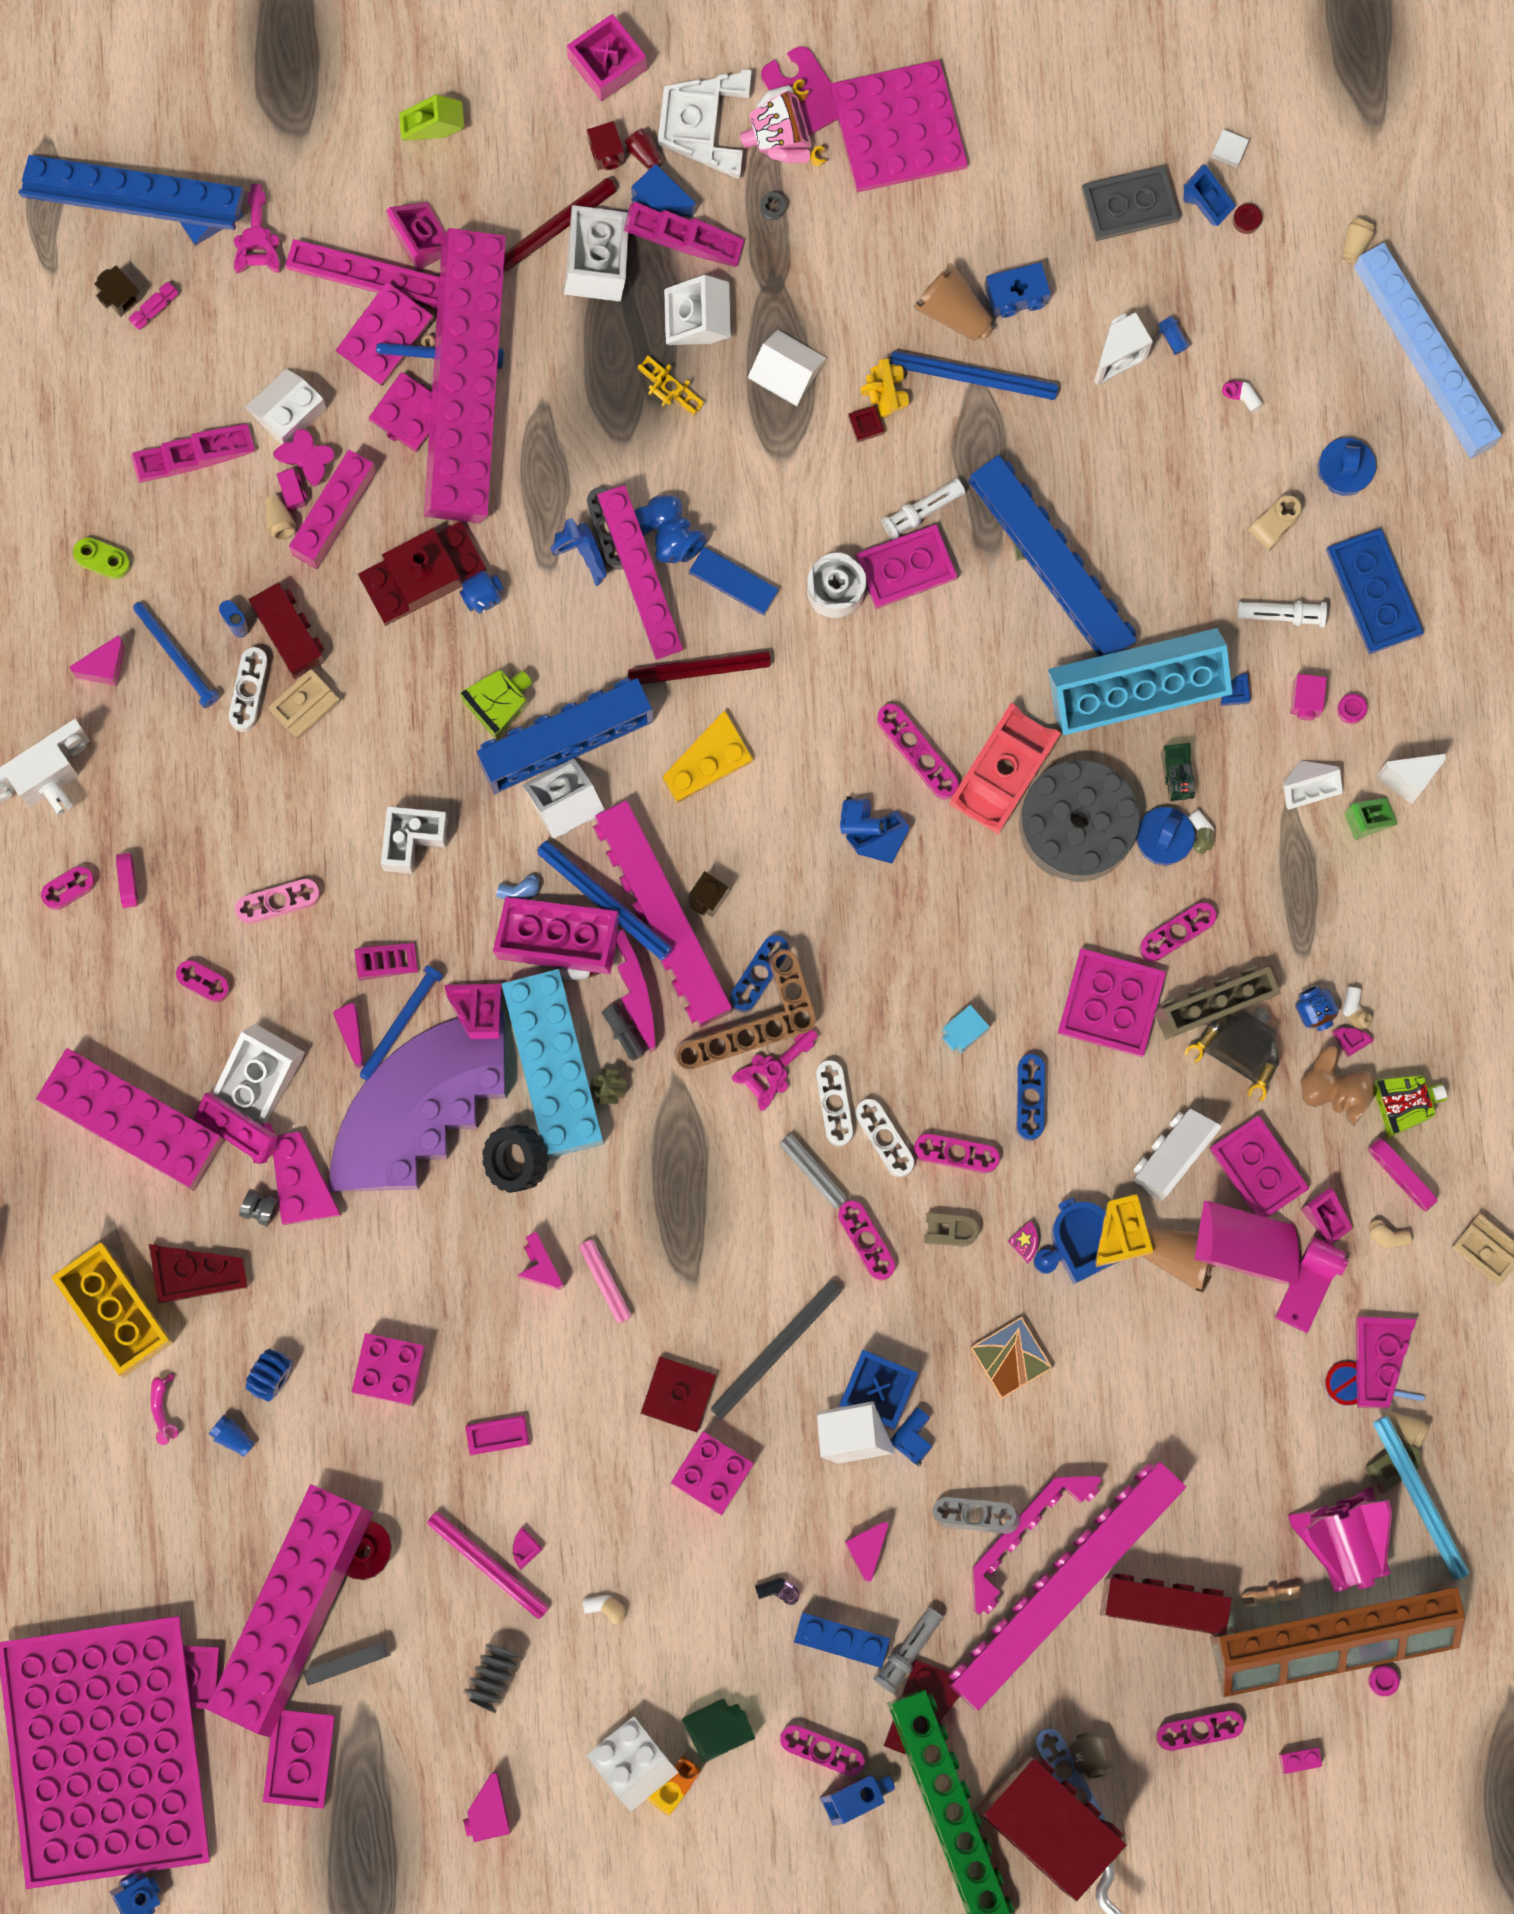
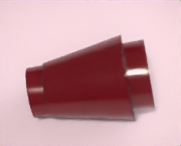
[624,128,664,170]

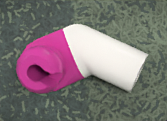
[1222,380,1263,412]

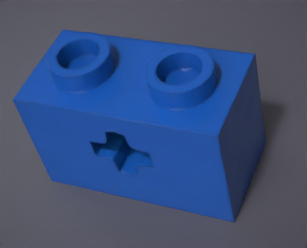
[984,262,1051,318]

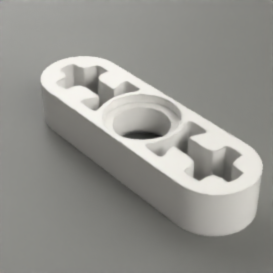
[228,647,269,732]
[816,1060,853,1147]
[855,1099,914,1177]

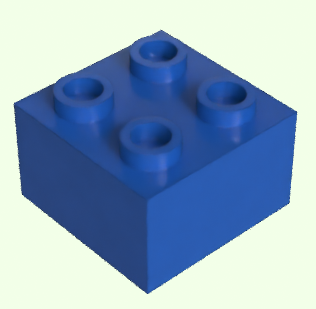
[838,1349,918,1431]

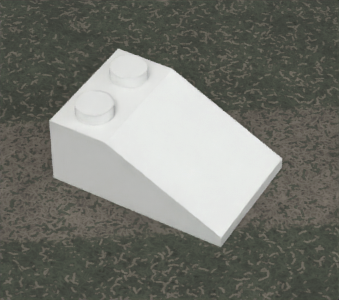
[564,205,628,302]
[213,1024,305,1125]

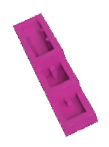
[623,202,744,267]
[131,424,255,483]
[616,930,656,1053]

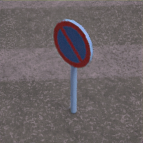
[1325,1362,1425,1406]

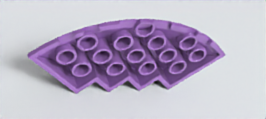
[329,1010,506,1192]

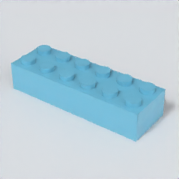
[1048,628,1232,735]
[501,969,604,1158]

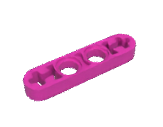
[877,704,958,800]

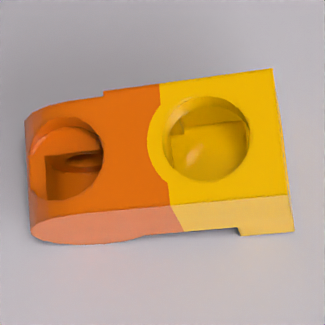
[647,1755,702,1817]

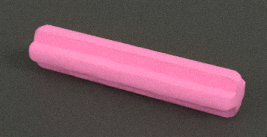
[579,1240,631,1323]

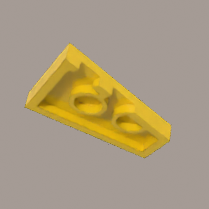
[662,710,753,804]

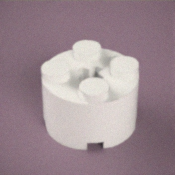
[807,553,866,618]

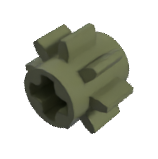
[590,1069,627,1104]

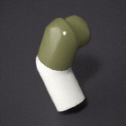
[1188,810,1215,854]

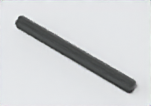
[711,1281,842,1419]

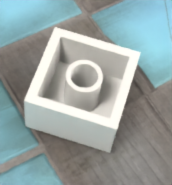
[586,1716,678,1812]

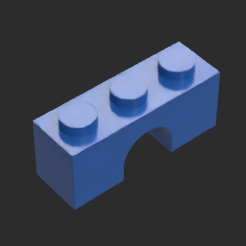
[793,1613,890,1668]

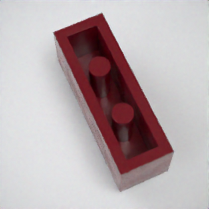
[248,582,325,680]

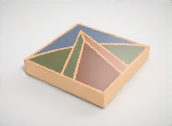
[970,1317,1053,1399]

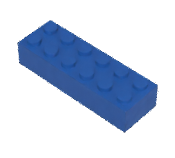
[476,678,653,795]

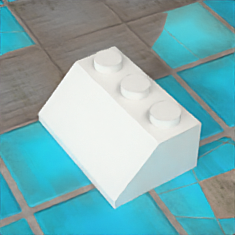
[1132,1109,1222,1203]

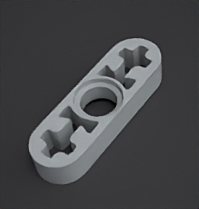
[933,1497,1020,1534]

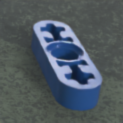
[730,935,789,1013]
[1016,1054,1045,1141]

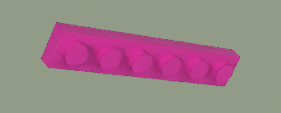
[285,239,439,309]
[597,485,683,660]

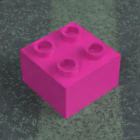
[567,13,647,102]
[352,1333,426,1407]
[670,1431,754,1516]

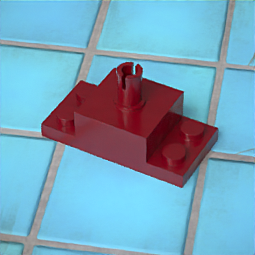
[358,521,488,626]

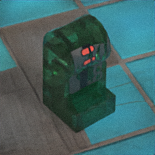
[1161,743,1195,801]

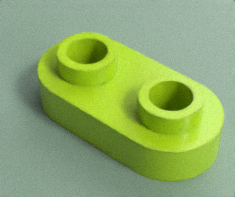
[73,538,130,579]

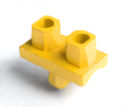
[860,359,909,418]

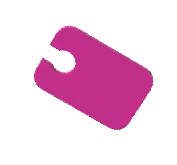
[761,46,838,136]

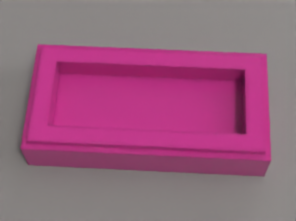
[465,1415,530,1456]

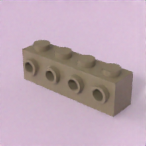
[1155,965,1281,1040]

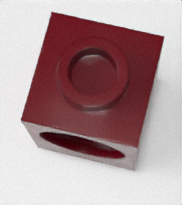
[587,121,625,170]

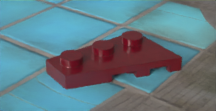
[883,1660,960,1755]

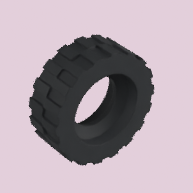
[482,1125,549,1193]

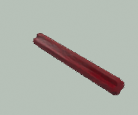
[504,178,616,271]
[628,651,771,685]

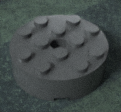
[1019,760,1139,882]

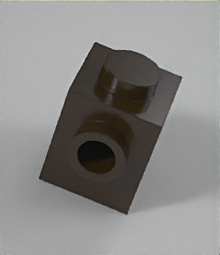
[94,265,142,317]
[688,871,729,918]

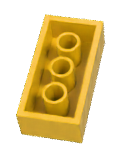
[51,1242,173,1378]

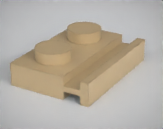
[268,669,340,740]
[1452,1214,1514,1286]

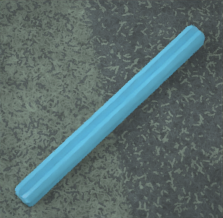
[1373,1416,1469,1580]

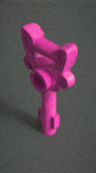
[234,184,280,274]
[731,1029,818,1111]

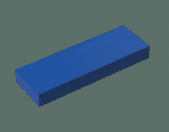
[689,547,779,616]

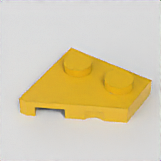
[1095,1194,1153,1267]

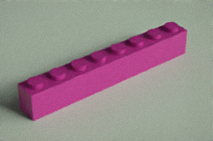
[593,800,732,1028]

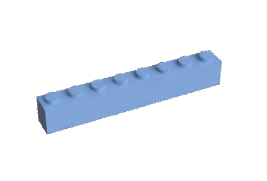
[1354,243,1502,459]

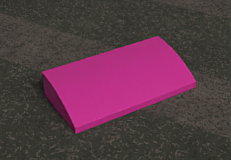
[493,897,619,974]
[1194,1201,1299,1284]

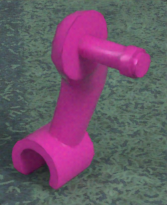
[150,1374,179,1445]

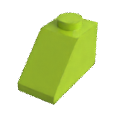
[399,94,464,141]

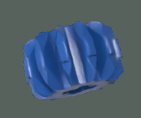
[246,1348,292,1402]

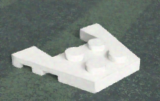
[658,69,752,179]

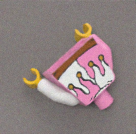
[740,79,826,166]

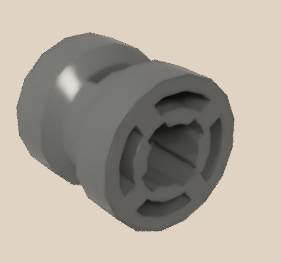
[239,1189,279,1227]

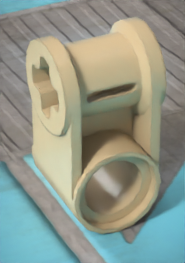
[1248,495,1301,551]

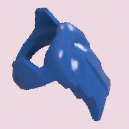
[550,518,607,586]

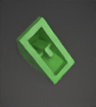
[1344,797,1398,840]

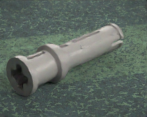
[873,1607,944,1695]

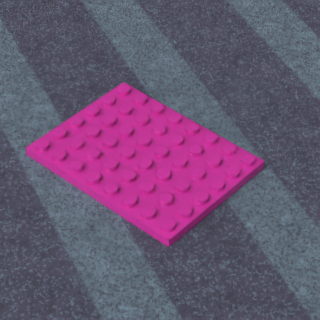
[0,1616,211,1889]

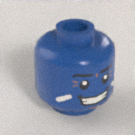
[459,571,504,614]

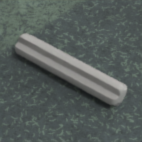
[780,1134,847,1209]

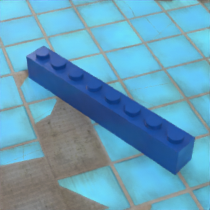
[968,455,1137,657]

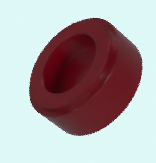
[1233,204,1262,234]

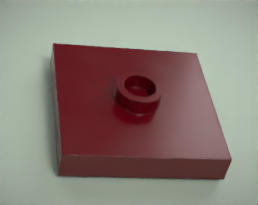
[640,1356,716,1433]

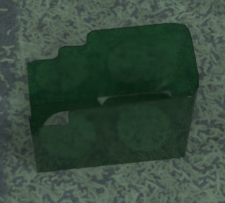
[681,1699,756,1763]

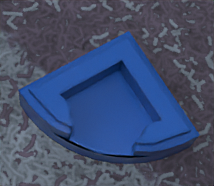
[1220,673,1251,706]

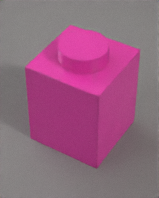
[1290,674,1327,721]

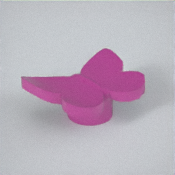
[273,429,335,487]

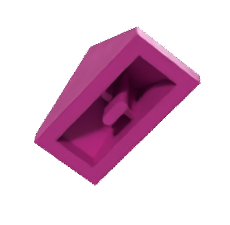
[69,635,125,686]
[1301,1188,1353,1245]
[844,1522,889,1582]

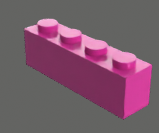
[289,449,376,569]

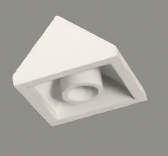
[748,330,827,407]
[1377,754,1446,804]
[817,1401,894,1464]

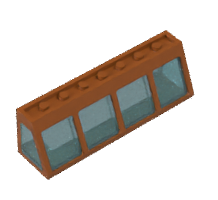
[1210,1587,1465,1697]

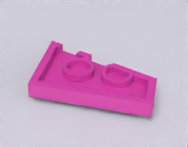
[273,1132,342,1225]
[1356,1317,1417,1409]

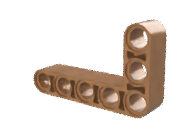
[674,948,816,1070]

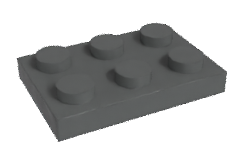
[1081,165,1179,241]

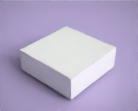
[1211,129,1249,168]

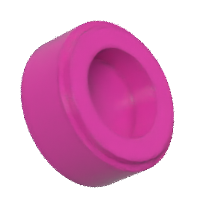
[1337,694,1367,724]
[1368,1666,1400,1697]

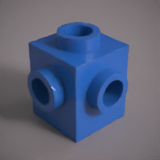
[109,1872,161,1914]

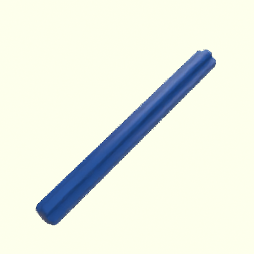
[889,350,1059,400]
[537,841,672,960]

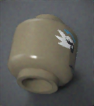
[1071,1731,1114,1779]

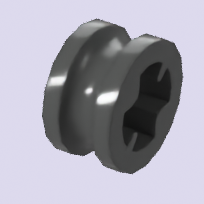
[760,192,786,220]

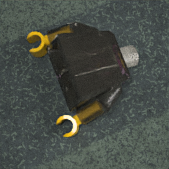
[1185,1008,1280,1101]

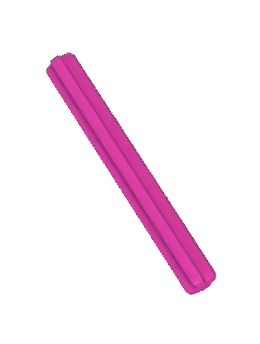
[427,1512,549,1619]

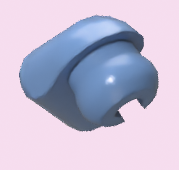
[496,875,540,900]

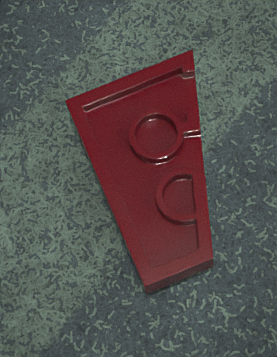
[149,1244,248,1304]

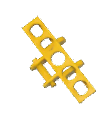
[638,356,704,416]

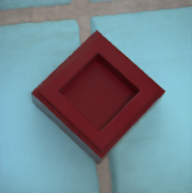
[848,405,885,443]

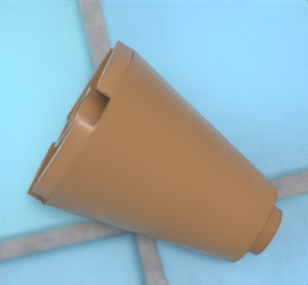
[913,263,994,341]
[1142,1227,1216,1293]

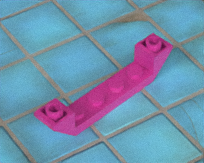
[972,1476,1102,1615]

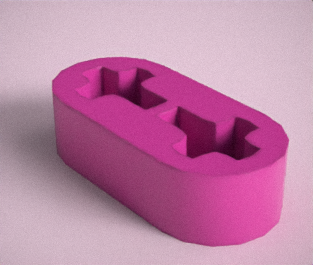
[116,852,139,909]
[41,866,95,910]
[176,960,230,1003]

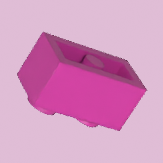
[276,468,308,512]
[1279,1747,1323,1774]

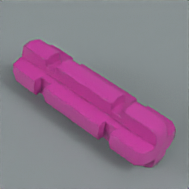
[128,282,178,330]

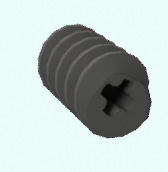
[464,1644,522,1713]

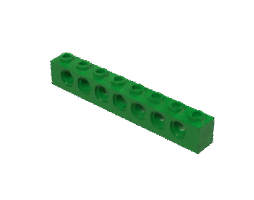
[887,1689,1015,1914]

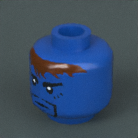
[1295,985,1339,1031]

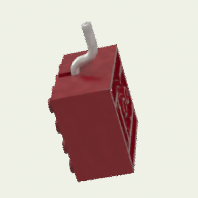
[975,1755,1127,1914]

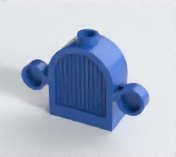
[1033,1197,1118,1285]

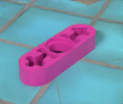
[1139,903,1216,962]
[914,1134,1000,1173]
[1367,1138,1438,1212]
[838,1201,895,1281]
[1156,1710,1244,1751]
[780,1725,864,1776]

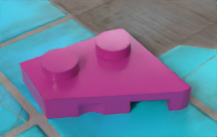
[444,984,502,1039]

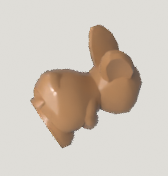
[1300,1046,1374,1126]

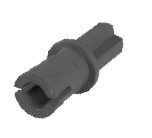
[602,1003,645,1061]

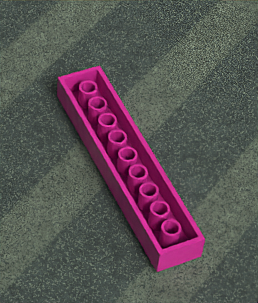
[423,228,506,524]
[948,1462,1186,1711]

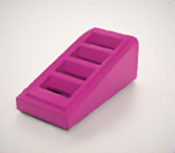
[354,943,418,981]
[333,1003,364,1069]

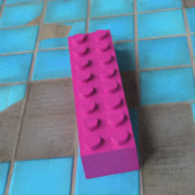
[206,1484,374,1737]

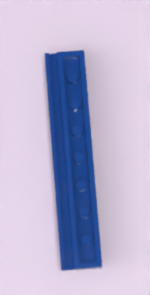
[18,155,245,230]

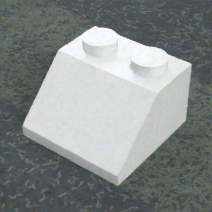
[664,275,731,345]
[1094,312,1153,386]
[245,368,327,445]
[523,758,605,839]

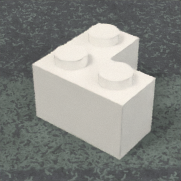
[381,807,448,874]

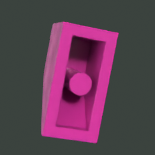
[463,1772,511,1842]

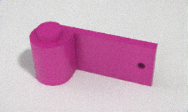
[1275,1236,1349,1334]

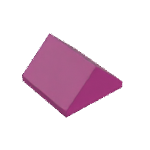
[386,202,446,272]

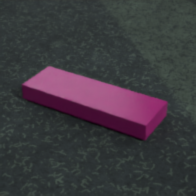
[194,1092,278,1164]

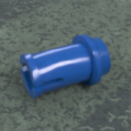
[1158,316,1190,355]

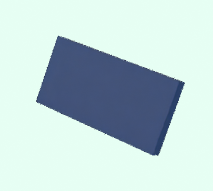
[1326,528,1424,655]

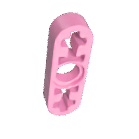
[235,879,320,924]

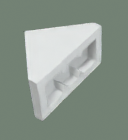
[1283,760,1343,810]

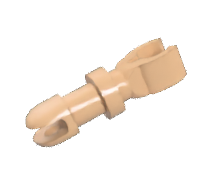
[1241,1584,1302,1607]

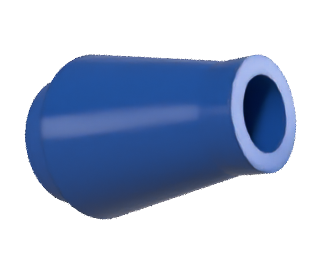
[208,1415,255,1457]

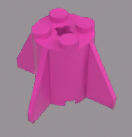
[1288,1486,1392,1592]

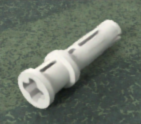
[881,478,965,540]
[1237,600,1327,628]

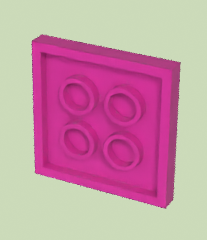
[1057,948,1166,1058]

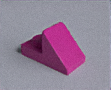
[518,1232,564,1290]

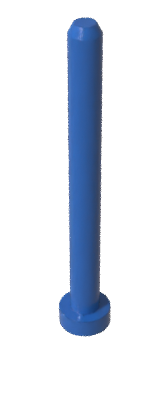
[376,343,504,369]
[133,602,220,708]
[360,965,444,1081]

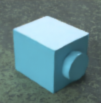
[942,1005,989,1053]

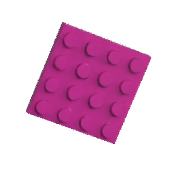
[830,60,968,193]

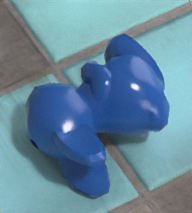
[634,495,707,563]

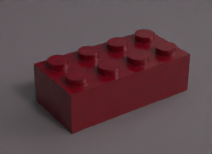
[1099,1573,1232,1635]

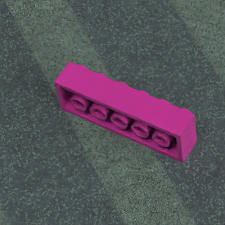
[36,1048,224,1191]

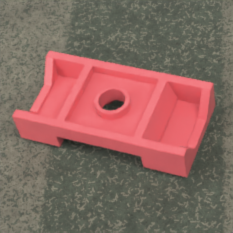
[949,703,1061,835]

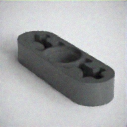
[587,487,623,570]
[303,1641,391,1686]

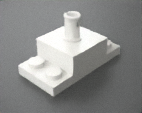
[0,719,90,815]

